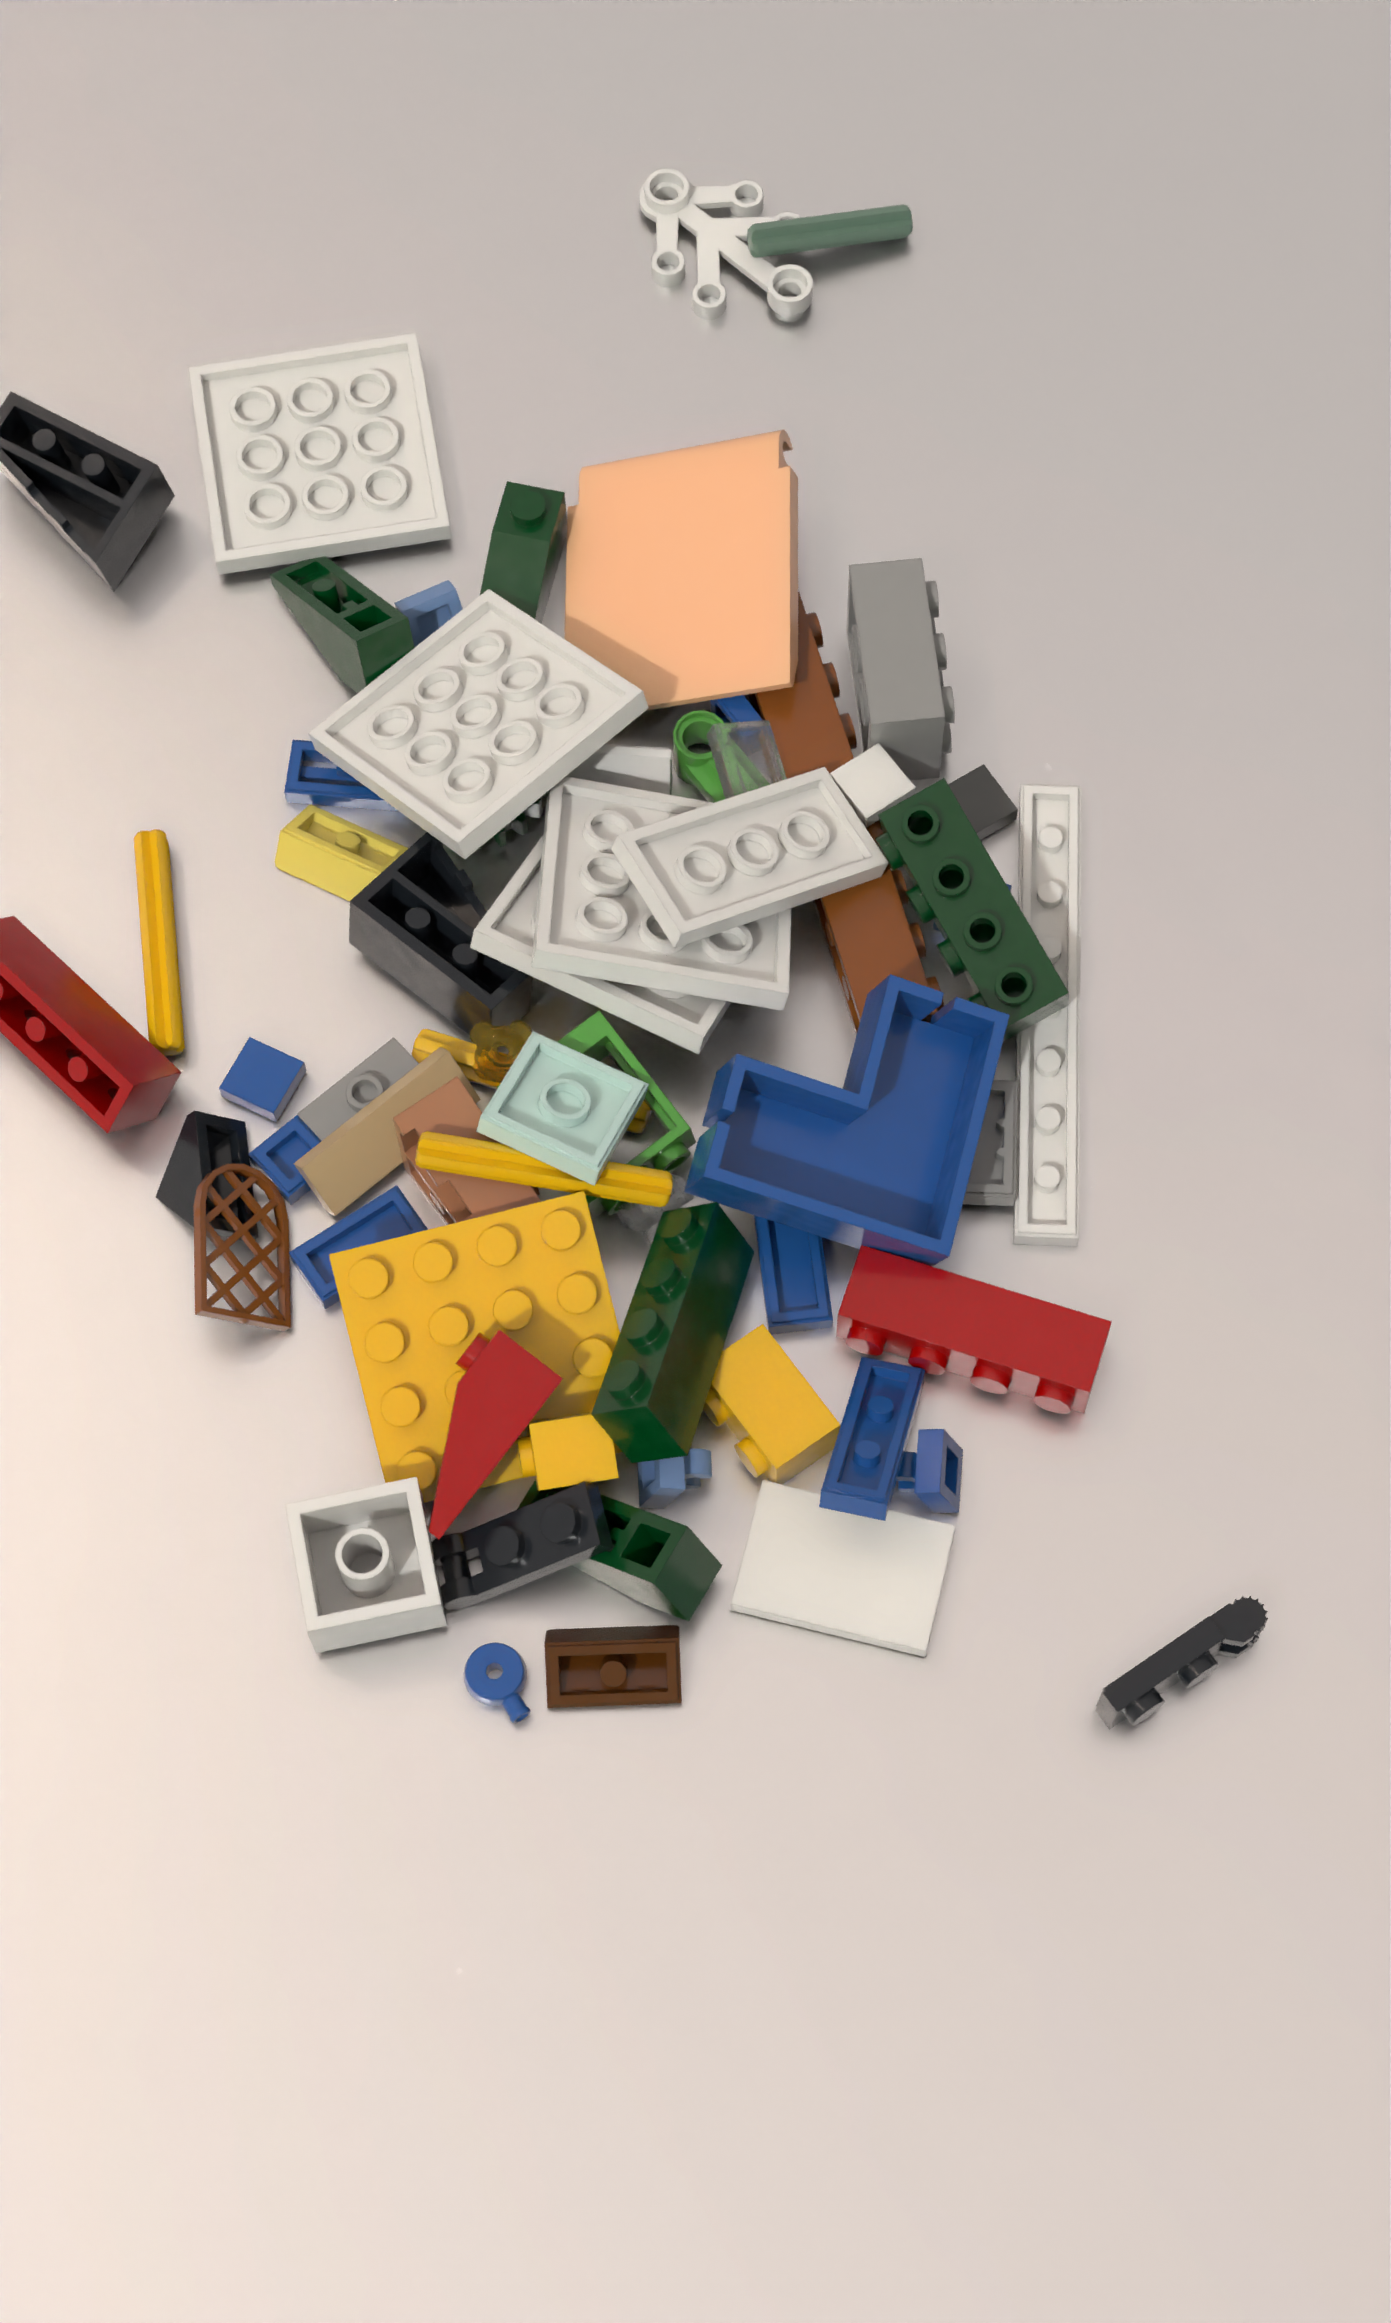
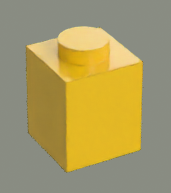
[517,1412,619,1491]

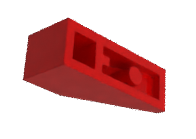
[429,1329,563,1539]

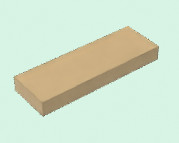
[293,1047,481,1216]

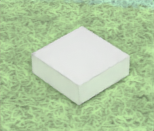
[829,743,916,828]

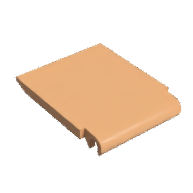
[564,430,798,711]

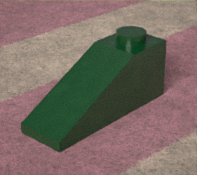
[480,481,567,623]
[270,556,415,693]
[517,1479,722,1622]

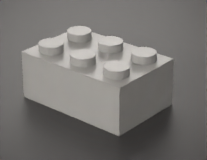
[846,558,955,780]

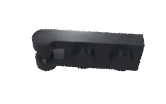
[431,1481,613,1610]

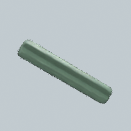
[747,204,913,258]

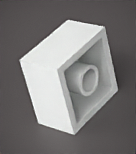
[284,1477,447,1653]

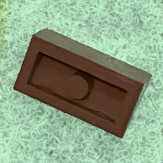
[544,1625,682,1708]

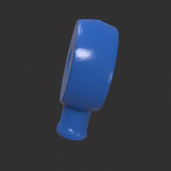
[463,1643,531,1723]

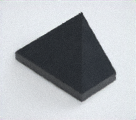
[155,1111,258,1240]

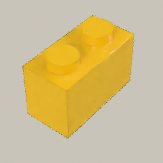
[703,1324,841,1484]

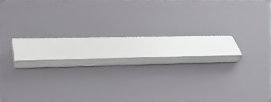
[1013,784,1082,1247]

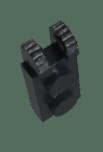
[1095,1596,1268,1730]

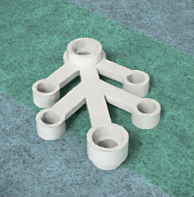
[639,168,813,320]

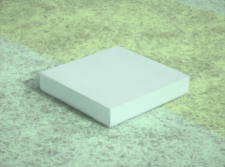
[476,1031,649,1186]

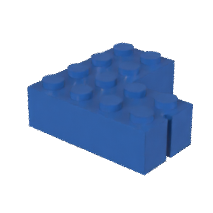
[684,974,1009,1266]

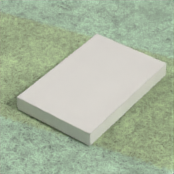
[731,1480,956,1657]

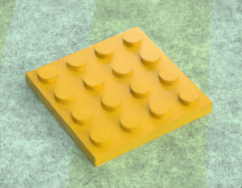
[329,1191,622,1503]

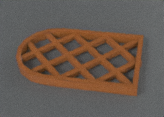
[193,1164,291,1332]

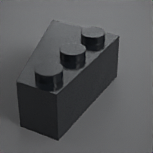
[0,391,175,592]
[349,832,533,1048]

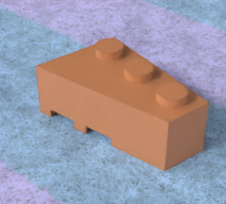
[393,1076,541,1225]

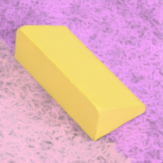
[275,804,408,902]

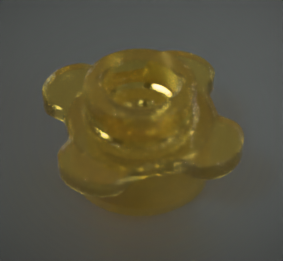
[470,1020,532,1083]

